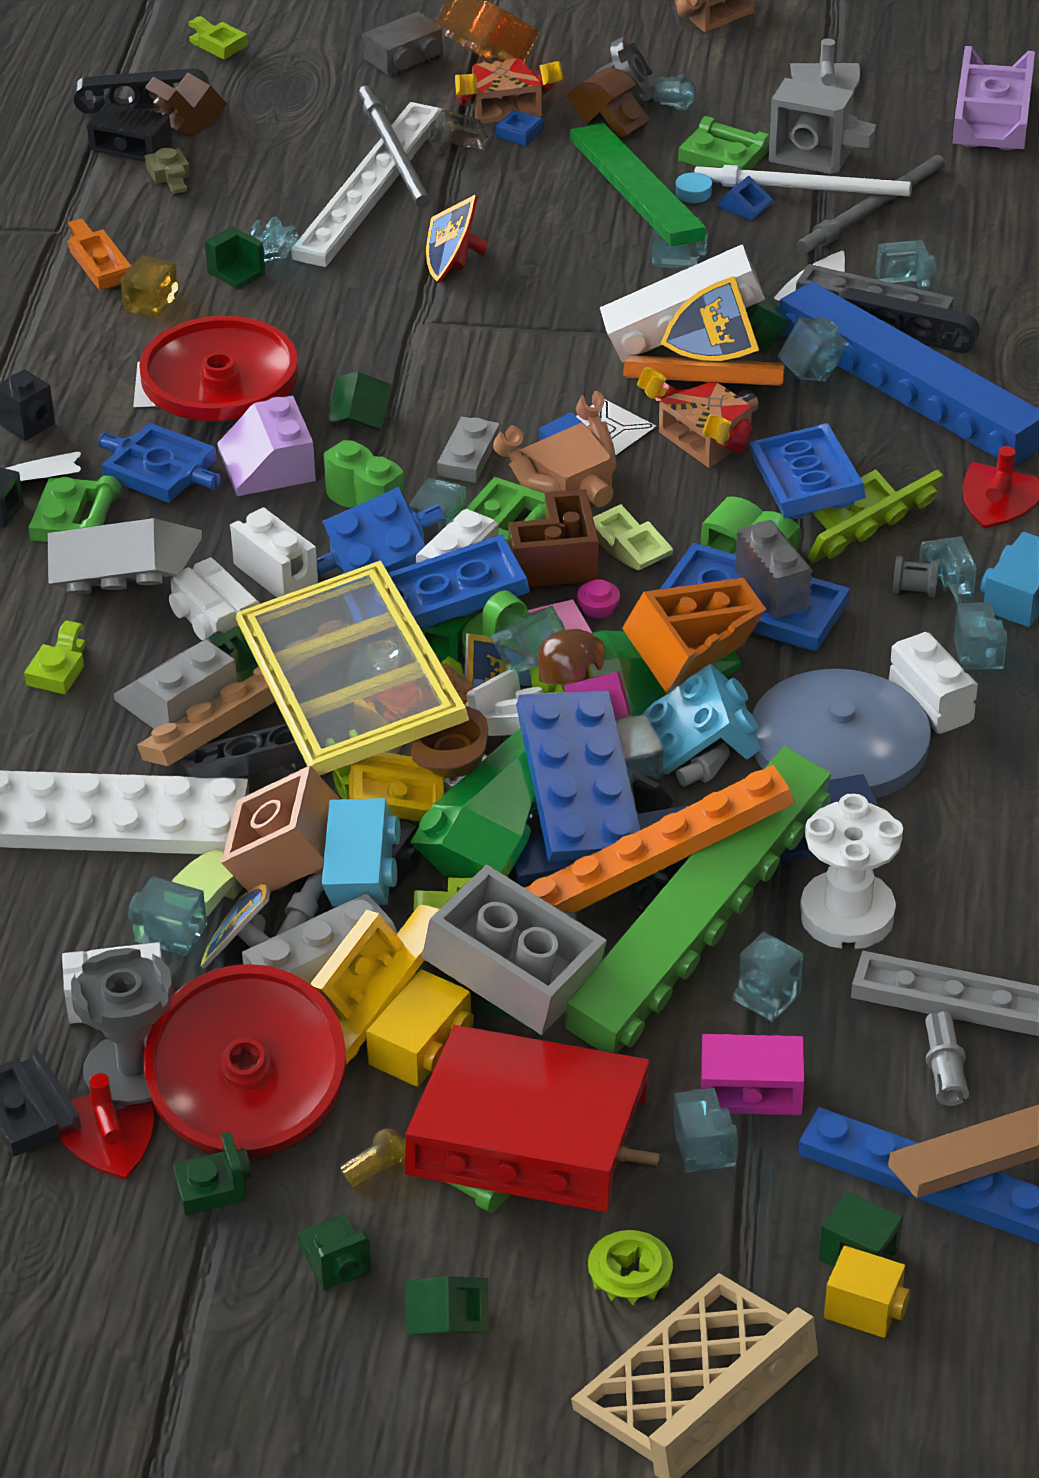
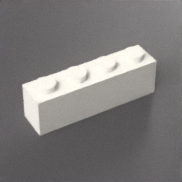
[600,244,765,362]

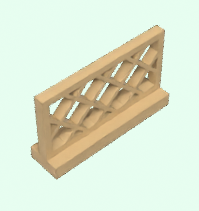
[571,1273,818,1478]

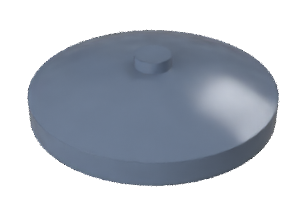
[752,669,931,799]

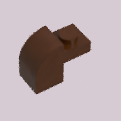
[566,68,650,140]
[145,73,228,136]

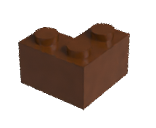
[508,489,598,588]

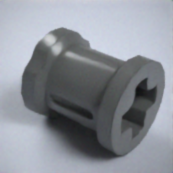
[892,556,939,598]

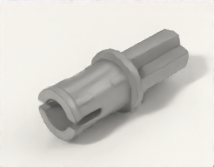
[925,1011,969,1106]

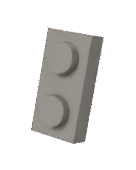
[437,416,500,483]

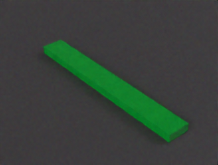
[570,123,706,247]

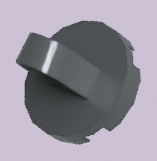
[595,35,658,105]

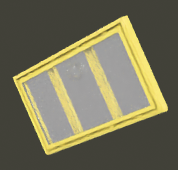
[236,561,469,776]

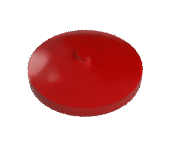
[139,316,299,421]
[144,964,346,1158]

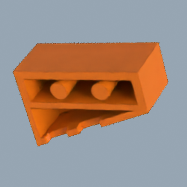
[622,578,766,693]

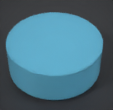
[675,172,712,204]

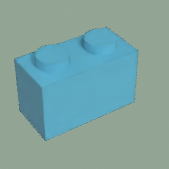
[322,798,401,906]

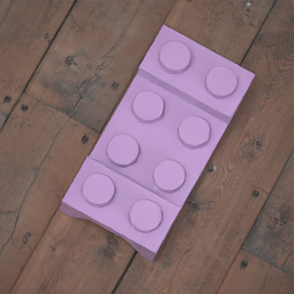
[952,46,1035,150]

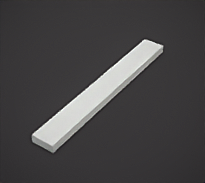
[291,102,443,267]

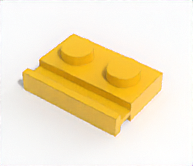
[349,752,444,822]

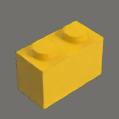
[366,969,474,1087]

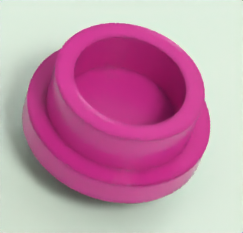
[577,579,620,618]

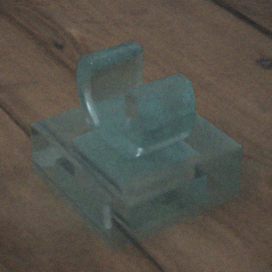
[250,217,299,262]

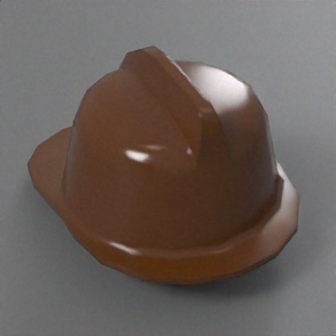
[411,706,489,782]

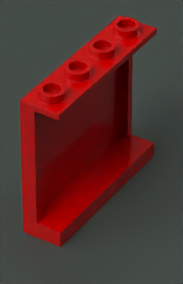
[405,1025,649,1213]

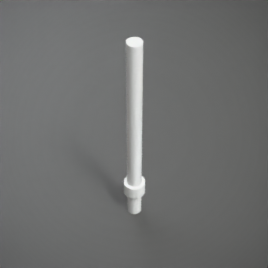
[694,165,912,197]

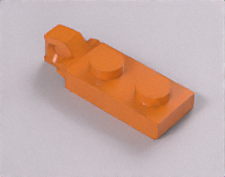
[68,218,134,291]

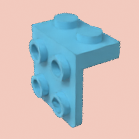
[642,664,761,774]

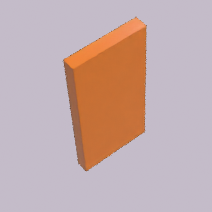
[623,355,785,386]

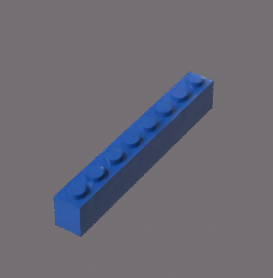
[780,281,1039,466]

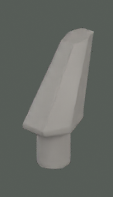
[676,742,730,787]

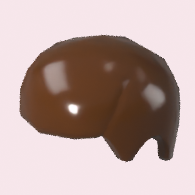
[538,629,606,684]

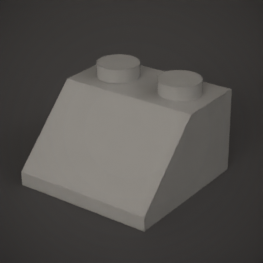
[114,639,237,729]

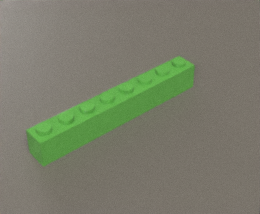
[564,746,831,1054]

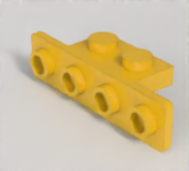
[311,905,439,1065]

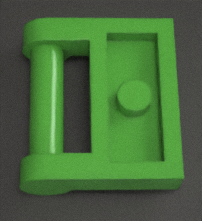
[678,116,770,170]
[29,476,121,542]
[465,477,545,545]

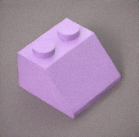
[218,396,316,496]

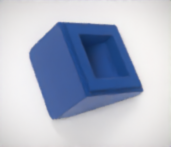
[718,175,774,221]

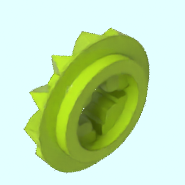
[588,1230,673,1306]

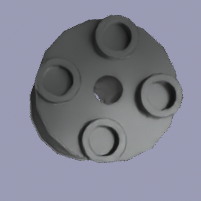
[71,948,174,1110]

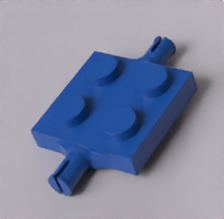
[98,423,221,503]
[316,487,446,576]

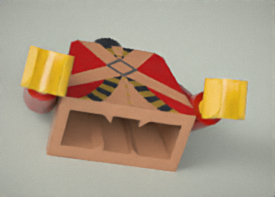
[455,57,564,124]
[637,367,758,468]

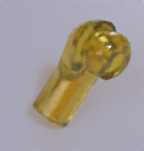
[339,1128,405,1188]

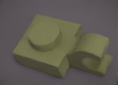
[145,148,190,194]

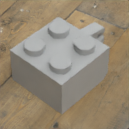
[769,78,876,174]

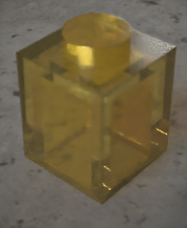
[121,255,178,318]

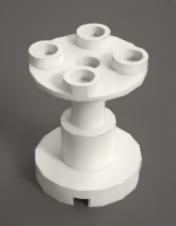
[800,794,903,949]

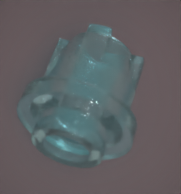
[654,74,696,110]

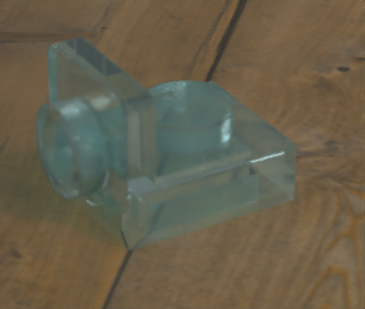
[876,240,936,291]
[919,536,977,603]

